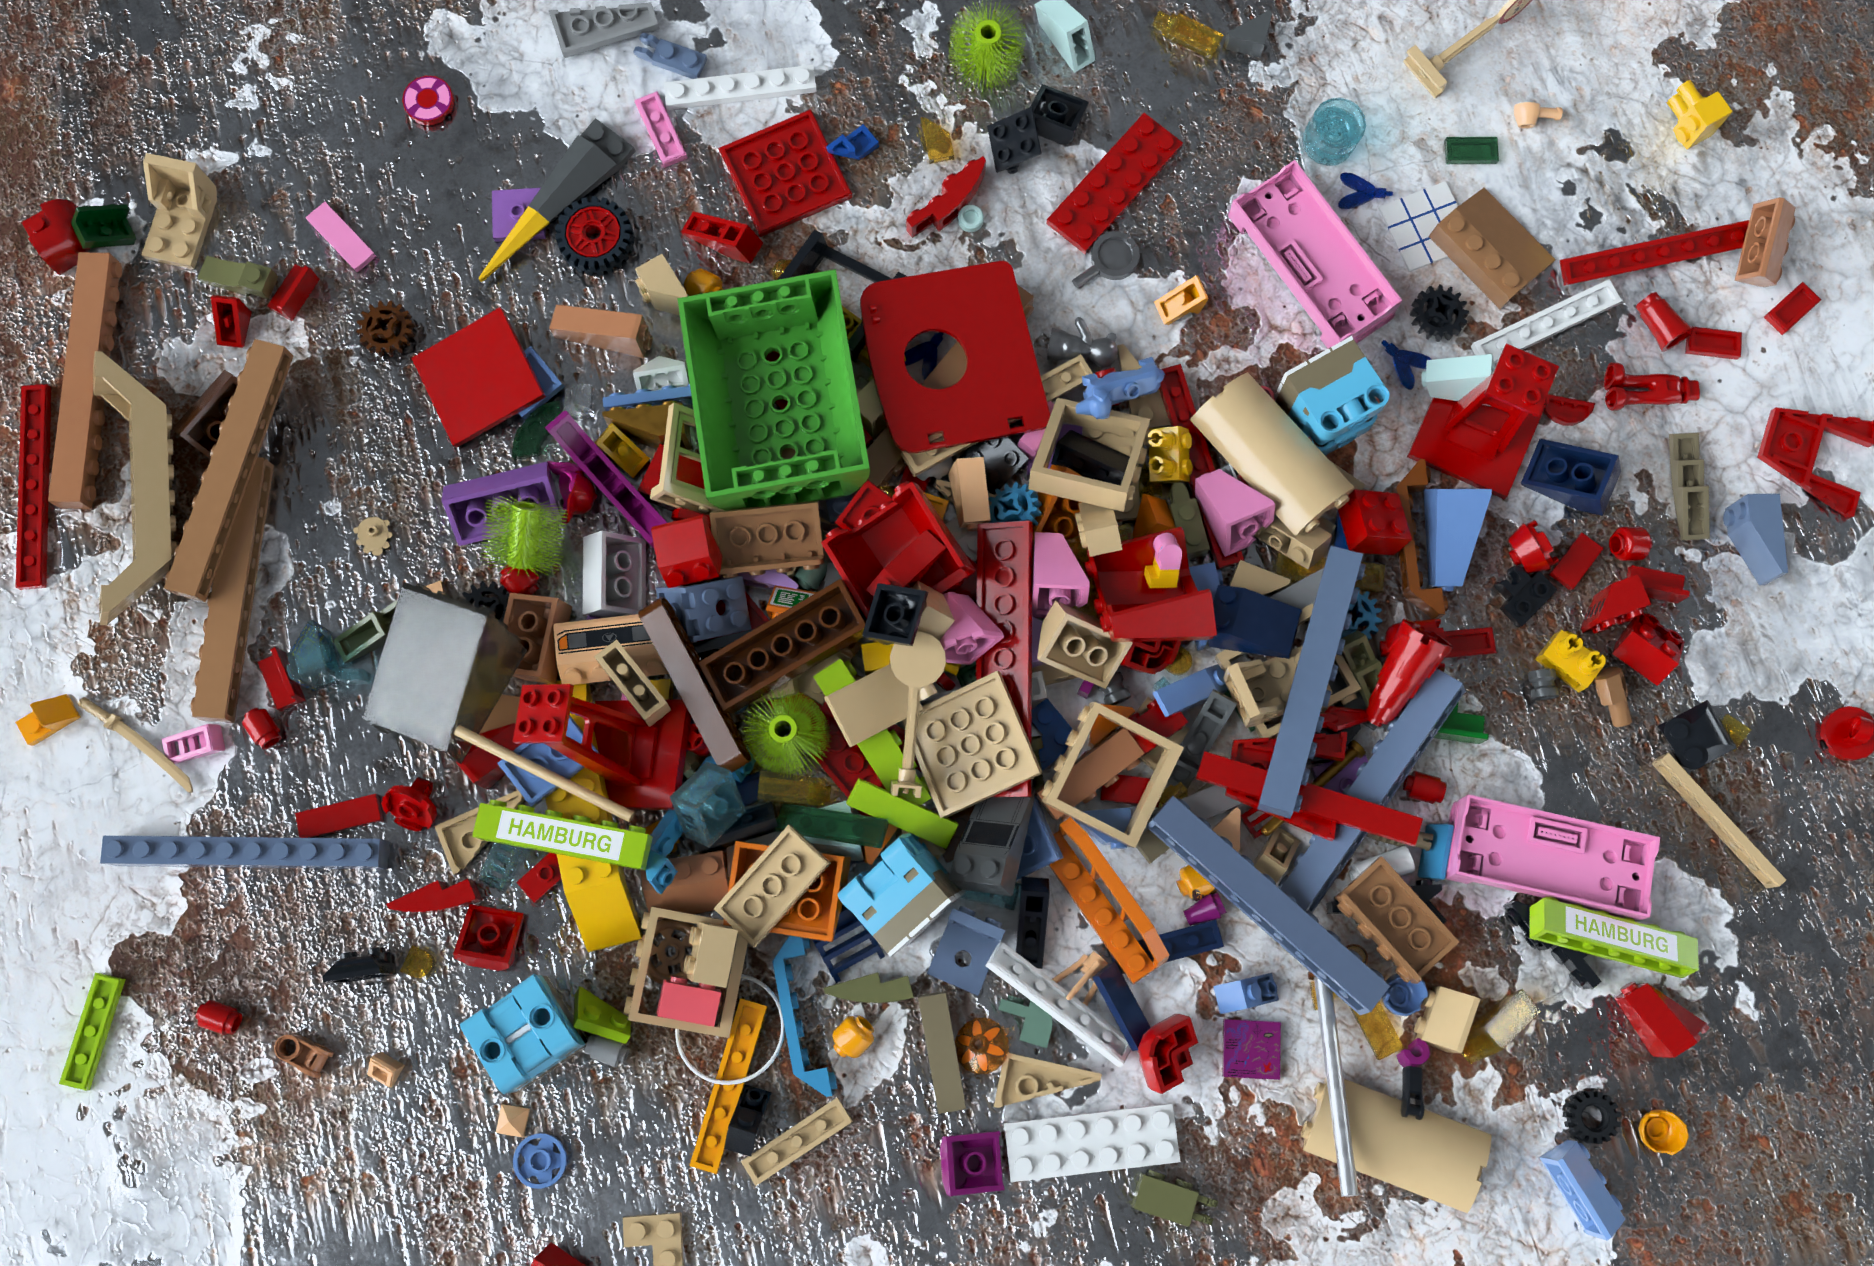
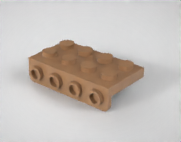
[709,501,825,578]
[1334,856,1459,984]

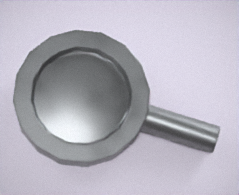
[1072,231,1140,288]

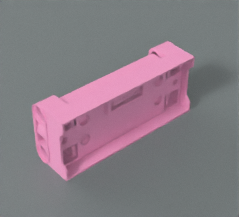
[1228,160,1402,349]
[1445,794,1660,922]

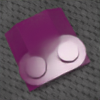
[940,1131,1005,1196]

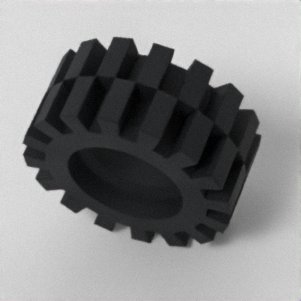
[1563,1090,1621,1144]

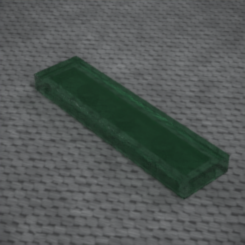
[775,803,889,848]

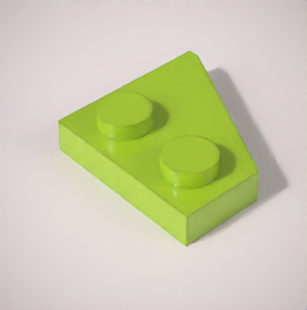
[573,986,631,1044]

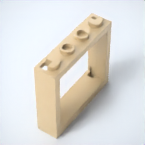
[1029,397,1152,512]
[1215,604,1361,739]
[1041,702,1184,848]
[623,907,748,1038]

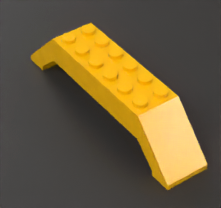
[545,680,642,952]

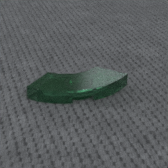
[512,401,562,460]

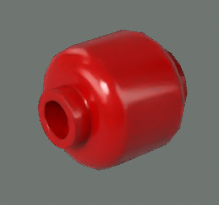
[1609,526,1653,561]
[499,565,540,595]

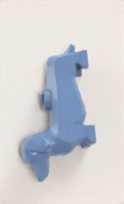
[1075,357,1165,420]

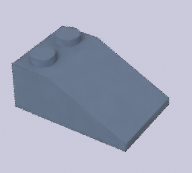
[1723,494,1788,585]

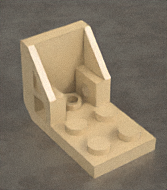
[142,153,217,269]
[1223,646,1332,728]

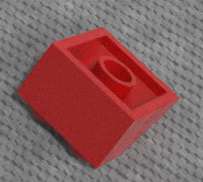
[651,515,723,588]

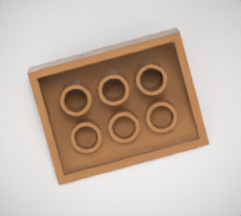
[1428,188,1556,309]

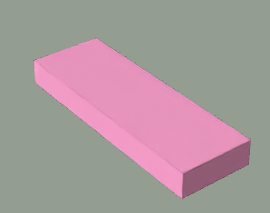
[634,91,688,168]
[305,201,377,273]

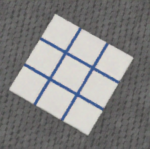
[1378,181,1458,272]

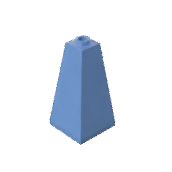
[1424,489,1492,591]

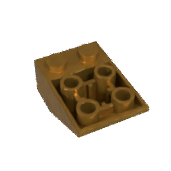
[602,401,692,450]

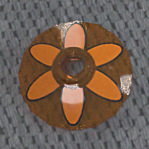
[955,1018,1009,1074]

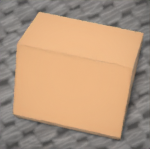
[367,1052,405,1088]

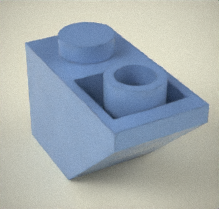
[1213,973,1279,1014]

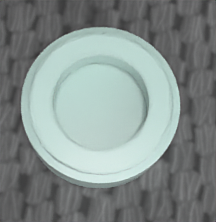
[958,205,984,232]

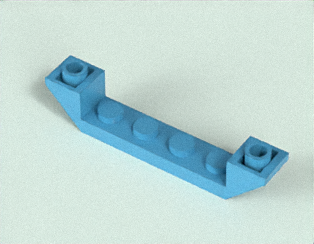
[646,746,756,894]
[772,935,838,1097]

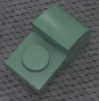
[998,995,1052,1048]

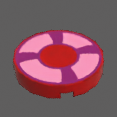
[402,75,455,126]

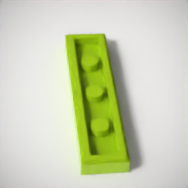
[846,778,959,849]
[59,973,126,1091]

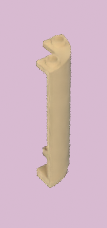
[1190,372,1355,536]
[1301,1078,1492,1213]

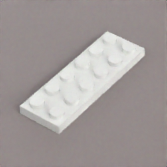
[1004,1103,1180,1182]

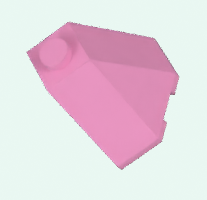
[1195,469,1275,557]
[1032,532,1090,618]
[940,592,1004,665]

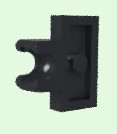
[1494,566,1557,628]

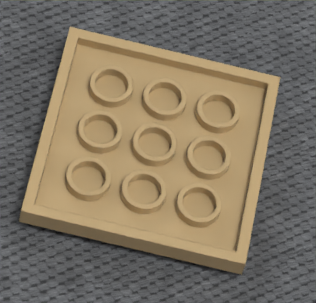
[902,671,1043,818]

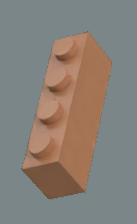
[1035,727,1145,821]

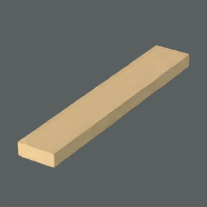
[1652,753,1786,888]

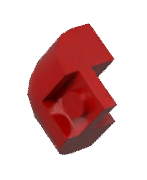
[21,199,90,275]
[1120,641,1181,674]
[1138,1014,1198,1094]

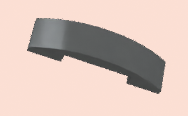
[1168,689,1238,792]

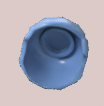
[1382,974,1428,1016]

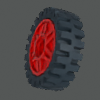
[555,196,634,276]

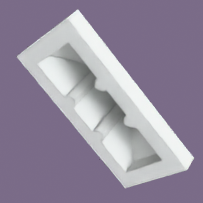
[633,356,689,391]

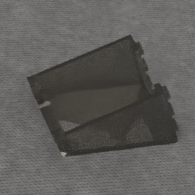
[362,582,527,764]

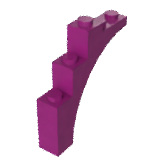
[545,410,667,550]

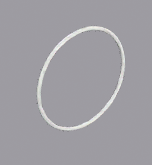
[675,974,785,1085]

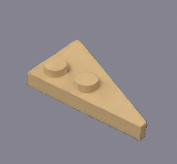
[435,790,525,875]
[993,1052,1102,1108]

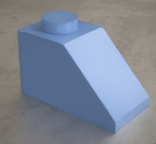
[1074,808,1131,850]

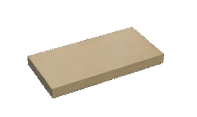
[714,825,831,948]

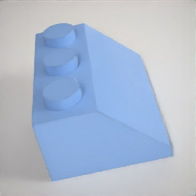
[1539,1140,1626,1241]

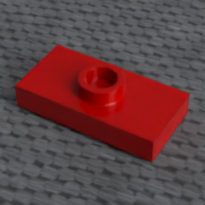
[516,853,562,903]

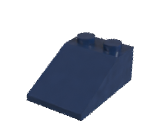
[1521,438,1621,516]
[1208,585,1302,659]

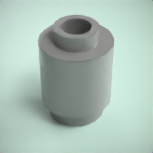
[585,1034,630,1067]

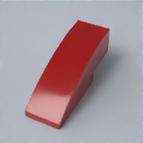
[386,878,483,914]

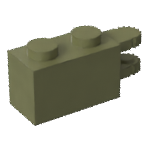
[1168,482,1210,560]
[1131,1170,1218,1227]

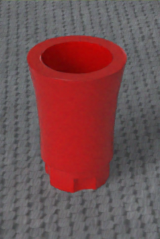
[1635,292,1694,352]

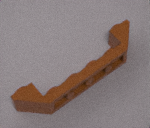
[1392,459,1448,619]

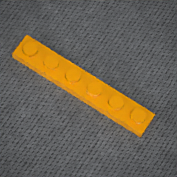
[689,998,768,1174]

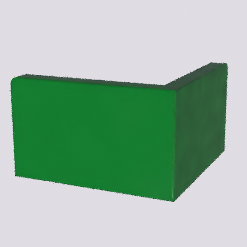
[1434,702,1489,744]

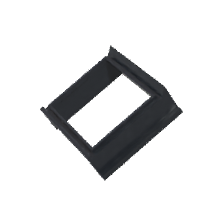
[778,229,907,363]

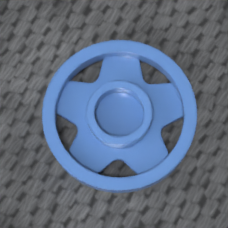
[513,1133,567,1189]

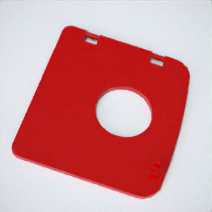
[860,261,1050,453]

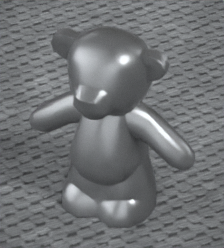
[1047,317,1118,370]

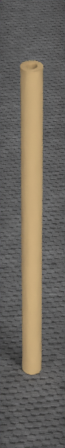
[454,725,635,822]

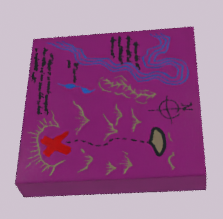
[1222,1019,1281,1080]

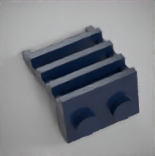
[812,904,885,983]

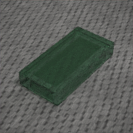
[1444,137,1499,164]

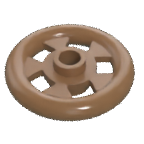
[639,919,694,985]

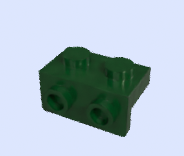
[71,204,137,249]

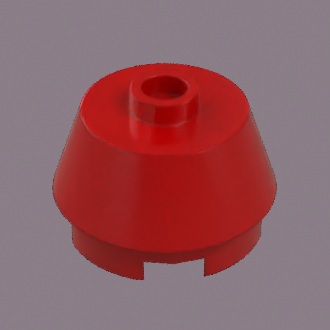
[1507,520,1559,573]

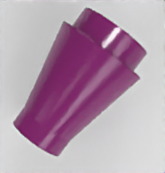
[1183,893,1227,926]

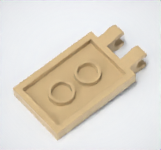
[824,664,938,747]

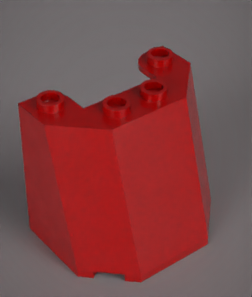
[820,481,976,619]
[1084,527,1217,642]

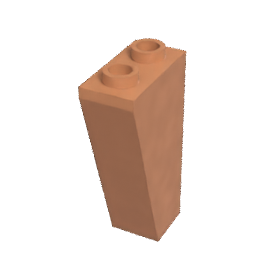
[549,305,653,358]

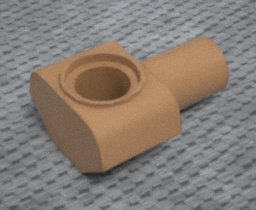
[1595,667,1632,727]

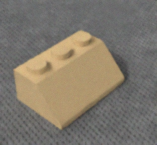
[1037,600,1133,689]

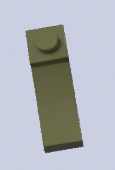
[197,256,278,300]
[1341,630,1382,708]

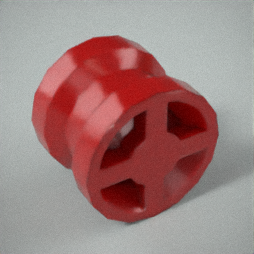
[686,724,710,756]

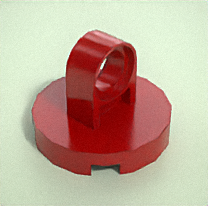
[1820,706,1874,761]
[381,777,437,831]

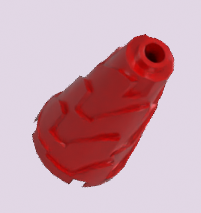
[1365,619,1453,727]

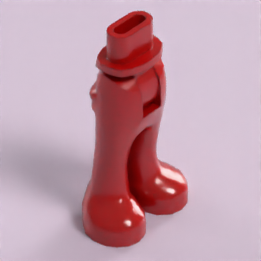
[1604,362,1700,411]

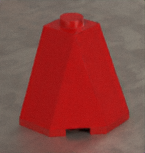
[447,723,522,790]
[1614,981,1710,1058]

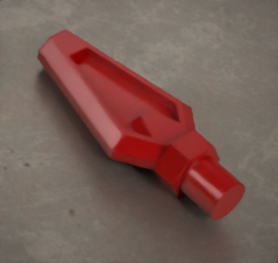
[1320,706,1368,732]

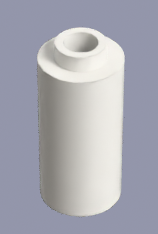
[1349,846,1415,881]

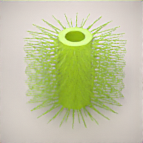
[949,0,1027,93]
[480,495,567,576]
[741,689,831,780]

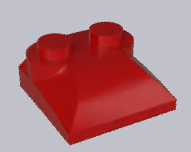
[453,904,524,971]

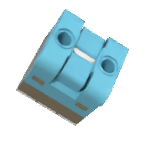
[1274,336,1390,455]
[837,833,966,957]
[460,974,588,1095]

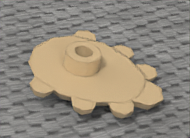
[353,517,393,556]

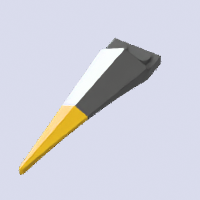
[479,118,636,282]

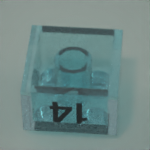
[670,761,746,848]

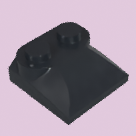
[1030,84,1089,144]
[862,583,928,646]
[1657,700,1737,773]
[323,947,396,984]

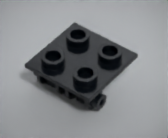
[987,107,1042,174]
[958,436,1029,495]

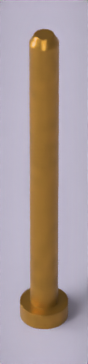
[1261,740,1366,836]

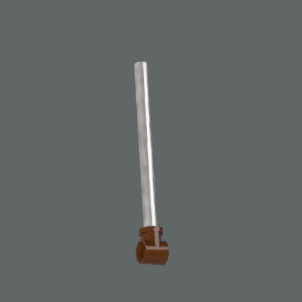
[1307,971,1359,1197]

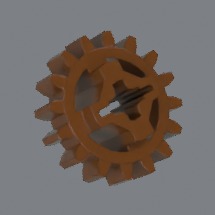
[356,300,415,357]

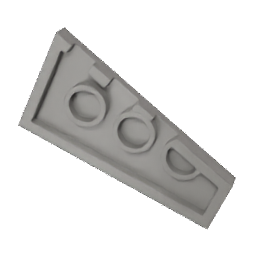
[548,2,660,58]

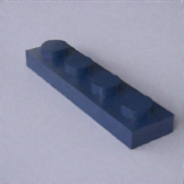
[1109,920,1224,974]

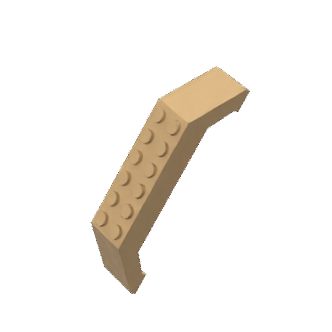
[93,351,177,625]

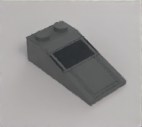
[949,788,1036,896]

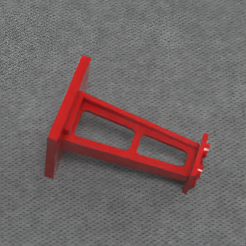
[1407,343,1559,499]
[513,684,691,810]

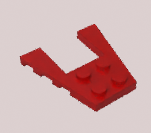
[1757,407,1874,519]
[1225,732,1348,841]

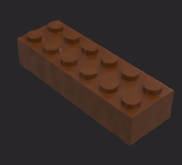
[698,579,867,713]

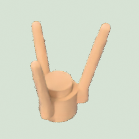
[1052,951,1108,1006]

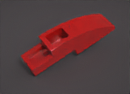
[906,156,986,238]

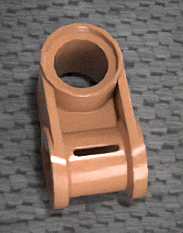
[274,1034,334,1079]

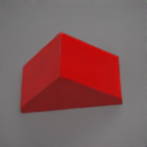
[211,295,252,348]

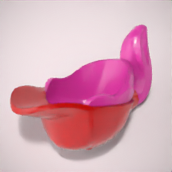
[547,461,597,524]

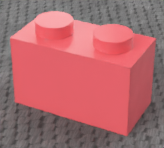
[657,976,721,1027]

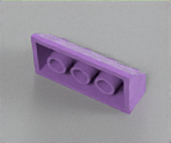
[442,462,562,546]

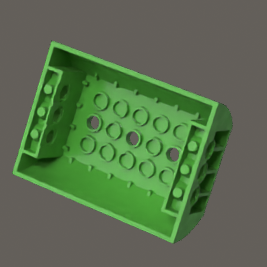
[677,269,870,510]

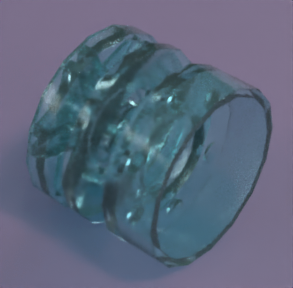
[1302,97,1366,166]

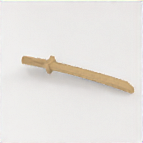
[78,697,193,793]

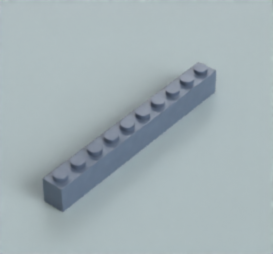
[1257,546,1366,819]
[1278,669,1466,913]
[1146,796,1390,1015]
[100,835,390,869]

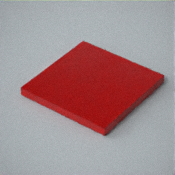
[718,109,853,237]
[412,307,546,448]

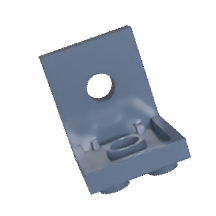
[656,576,751,642]
[927,906,1006,996]

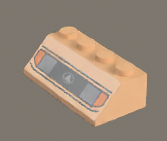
[553,614,669,685]

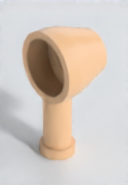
[1514,102,1563,128]

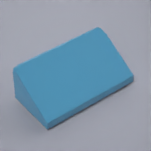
[1417,824,1454,882]

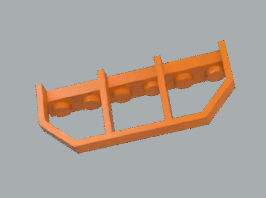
[1048,817,1169,985]

